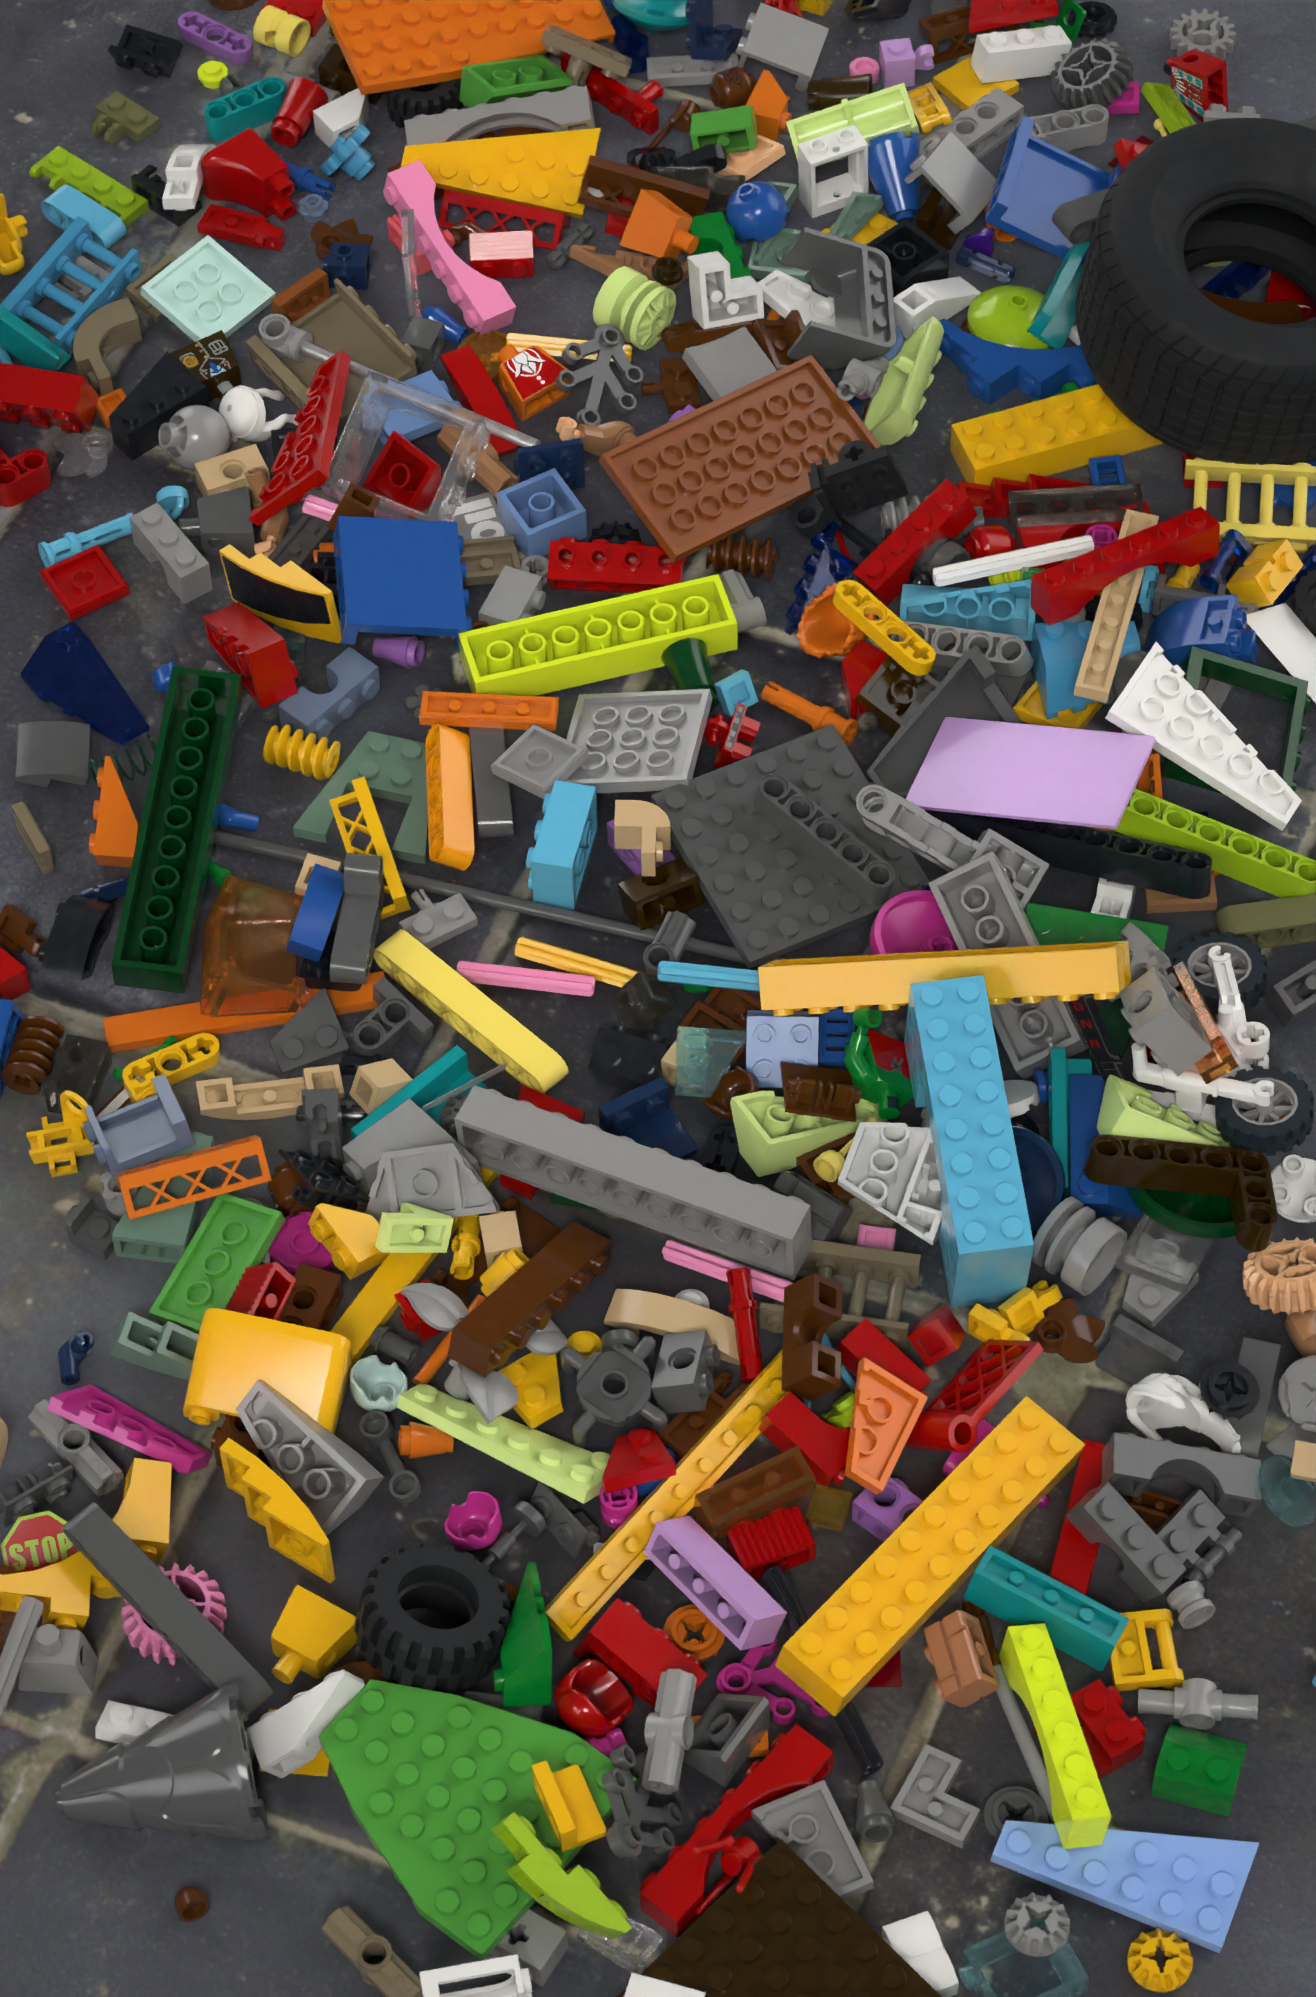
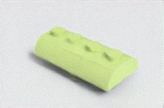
[786,83,920,168]
[863,316,944,446]

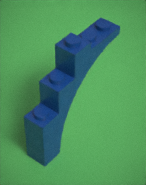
[939,318,1098,406]

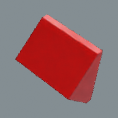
[362,431,443,519]

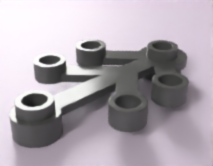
[555,324,644,426]
[602,1744,683,1858]

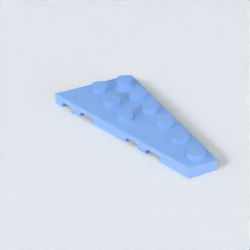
[990,1820,1259,1953]

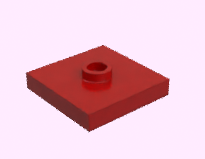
[39,545,130,621]

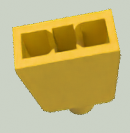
[270,1585,357,1684]

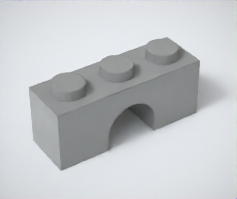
[129,503,213,604]

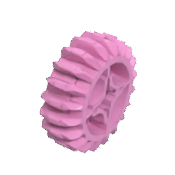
[121,1562,227,1666]

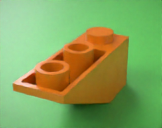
[89,756,140,867]

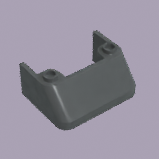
[781,227,896,370]

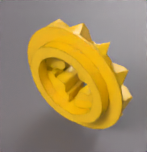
[1127,1927,1193,1992]

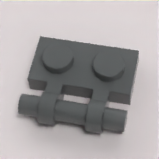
[1154,1489,1243,1583]

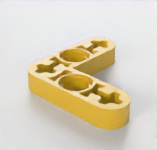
[122,1033,221,1104]

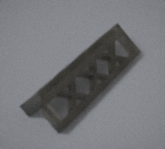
[1007,484,1145,528]

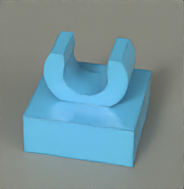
[714,669,759,717]

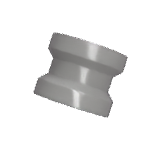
[1167,1580,1216,1629]

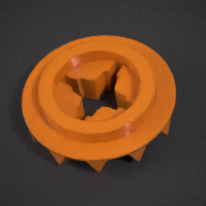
[663,1604,725,1663]

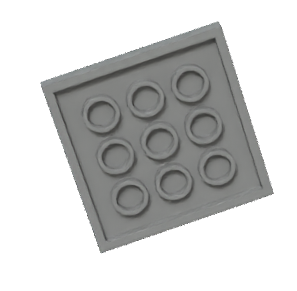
[564,689,713,794]

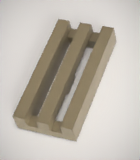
[11,801,55,875]

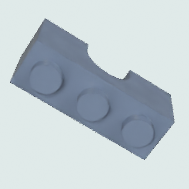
[278,646,381,743]

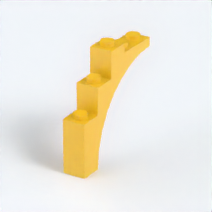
[0,1458,172,1632]

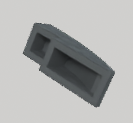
[1220,1337,1281,1459]

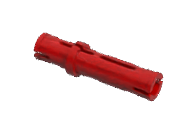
[726,1268,764,1383]

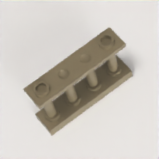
[759,1239,921,1349]

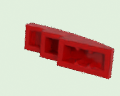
[440,345,522,458]
[956,474,1094,519]

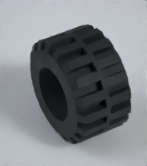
[386,78,464,128]

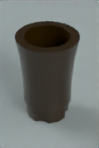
[807,73,873,110]

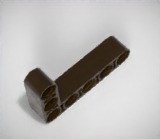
[1083,1134,1278,1252]

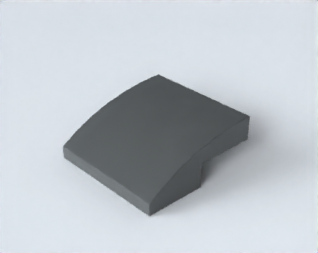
[14,721,90,787]

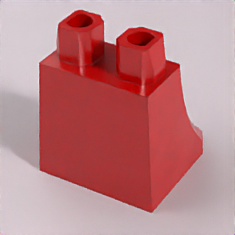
[201,128,296,221]

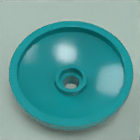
[611,0,690,34]

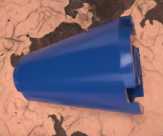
[868,132,920,223]

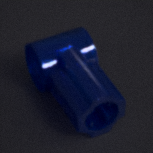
[610,15,650,73]

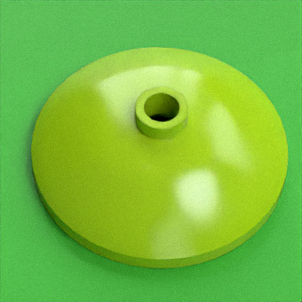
[967,285,1052,349]

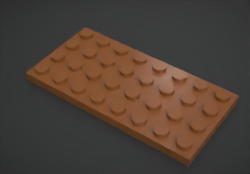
[599,354,881,563]

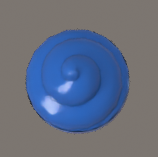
[152,662,178,694]

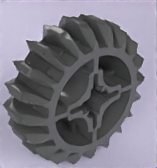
[1051,38,1133,110]

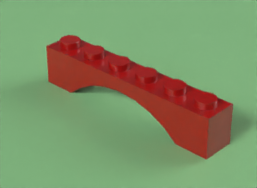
[1031,506,1220,626]
[640,1724,833,1938]

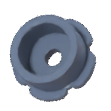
[298,194,329,223]

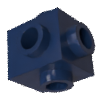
[323,242,371,290]

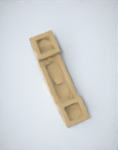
[196,1064,344,1120]
[604,1289,740,1366]

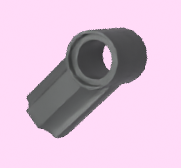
[643,911,696,985]

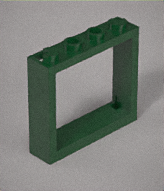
[1161,646,1311,794]

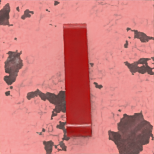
[1049,1439,1106,1596]

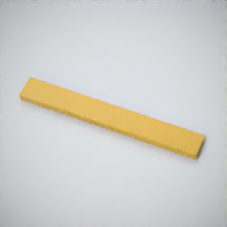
[330,1166,499,1367]

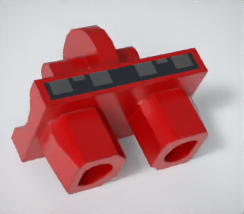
[703,702,760,769]

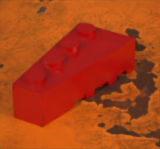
[202,602,299,709]

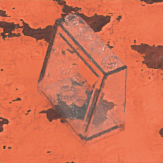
[321,371,490,522]

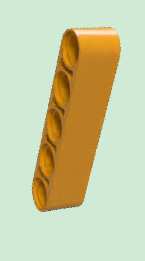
[425,723,475,871]

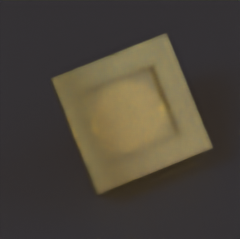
[805,1483,853,1533]

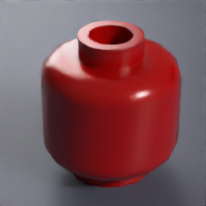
[964,524,1016,559]

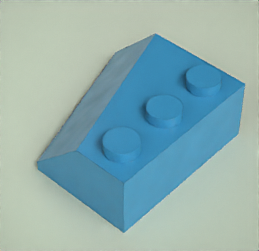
[1030,621,1141,719]

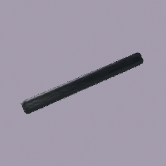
[762,1566,884,1775]

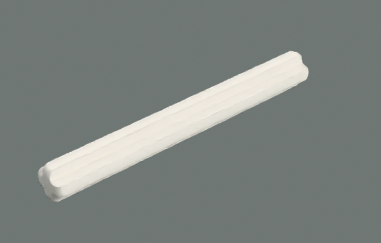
[932,535,1094,587]

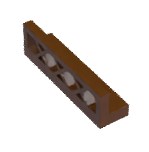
[919,4,1044,64]
[577,155,710,218]

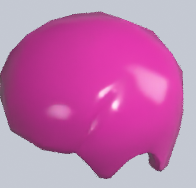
[444,1491,503,1552]

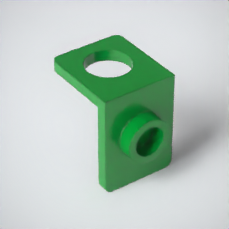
[1028,0,1086,43]

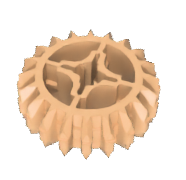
[1242,1237,1316,1315]

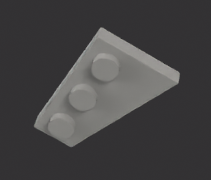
[751,1780,874,1901]

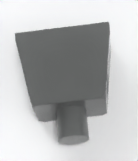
[179,486,256,555]

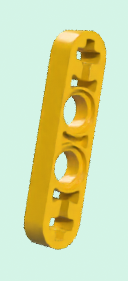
[832,580,936,676]

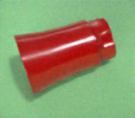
[270,77,328,148]

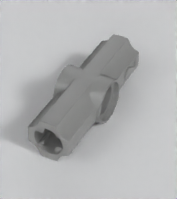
[28,1399,124,1497]
[642,1669,697,1795]

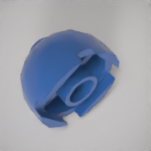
[726,181,791,243]

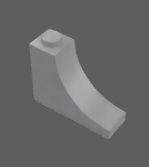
[342,1098,482,1190]

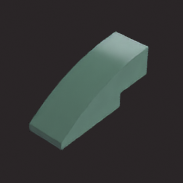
[108,1311,199,1380]

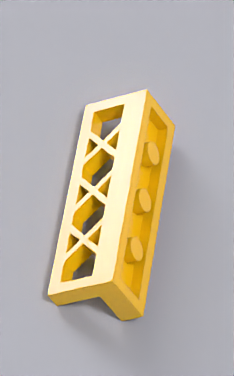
[329,776,411,920]

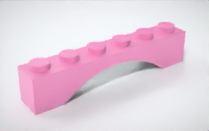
[383,160,516,335]

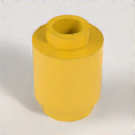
[480,1247,530,1297]

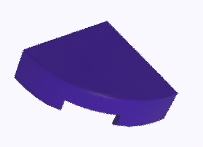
[962,228,995,257]

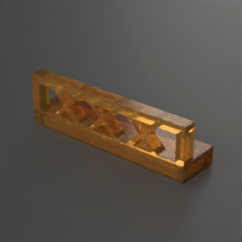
[1173,962,1239,1085]

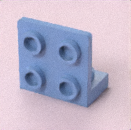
[746,1010,819,1088]

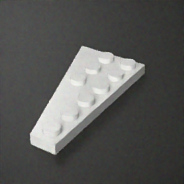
[1105,642,1302,831]

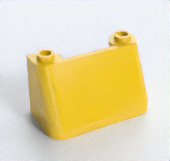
[183,1308,352,1435]

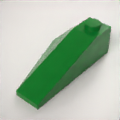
[493,1562,552,1708]

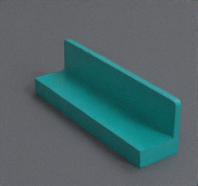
[1027,241,1090,349]
[0,305,72,372]
[350,1045,487,1140]
[1048,1048,1092,1199]
[964,1545,1129,1671]

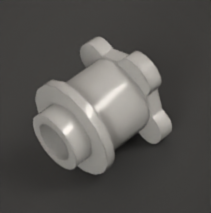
[100,1172,139,1216]

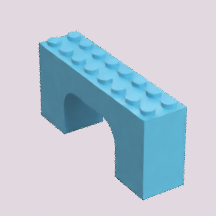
[904,975,1034,1308]

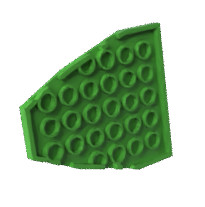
[319,1679,637,1961]

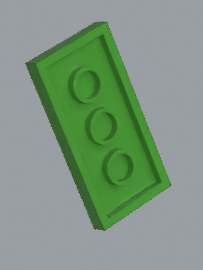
[149,1193,286,1334]

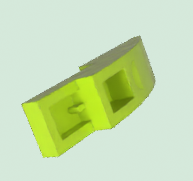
[491,1812,632,1939]

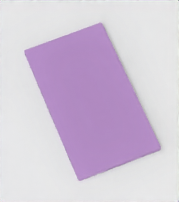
[906,717,1156,829]

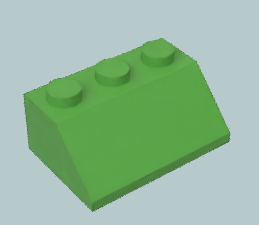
[459,54,573,108]

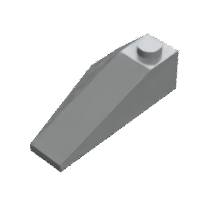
[235,1380,384,1536]

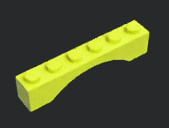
[999,1623,1112,1849]

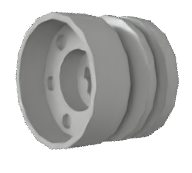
[1031,1196,1127,1296]

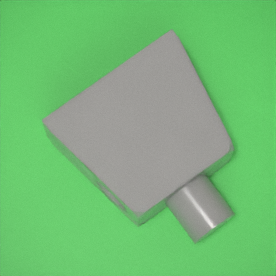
[18,1624,98,1695]

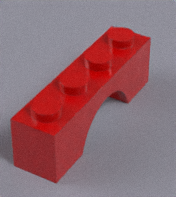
[853,479,978,607]

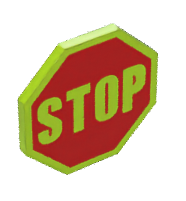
[1,1510,79,1574]

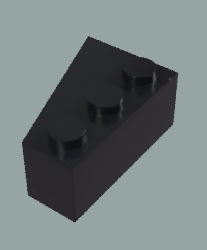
[109,352,209,461]

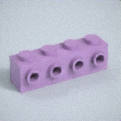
[643,1516,787,1651]

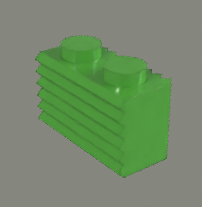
[690,105,758,154]

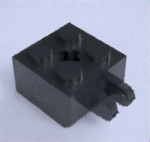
[867,219,949,298]

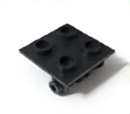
[278,1149,369,1211]

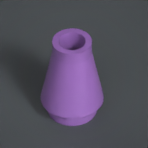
[373,636,425,669]

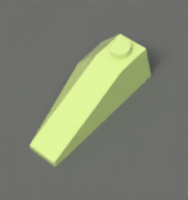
[1096,1074,1233,1148]
[730,1091,888,1177]

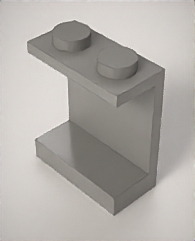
[735,3,829,93]
[904,131,996,235]

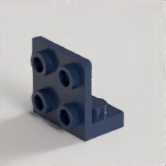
[685,0,743,61]
[514,438,585,490]
[598,1076,697,1160]

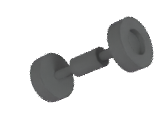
[475,1501,547,1566]

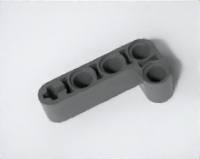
[330,853,384,984]

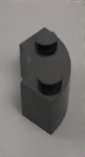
[38,895,114,981]

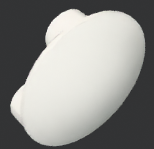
[1271,1154,1316,1223]

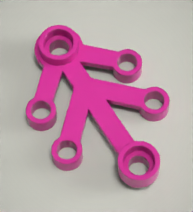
[717,1636,830,1725]

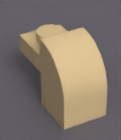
[614,800,671,876]

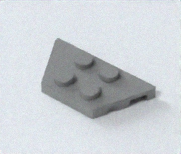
[365,1142,500,1224]

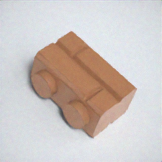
[924,1610,999,1708]

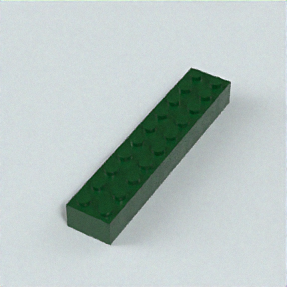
[111,666,243,994]

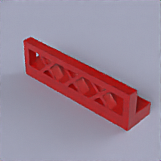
[438,189,571,250]

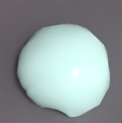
[350,1355,408,1413]

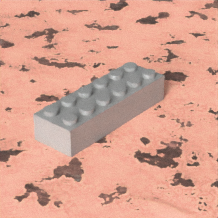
[928,851,1088,1080]

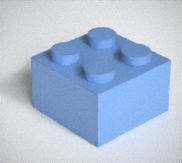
[496,468,588,557]

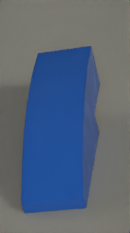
[285,863,344,962]

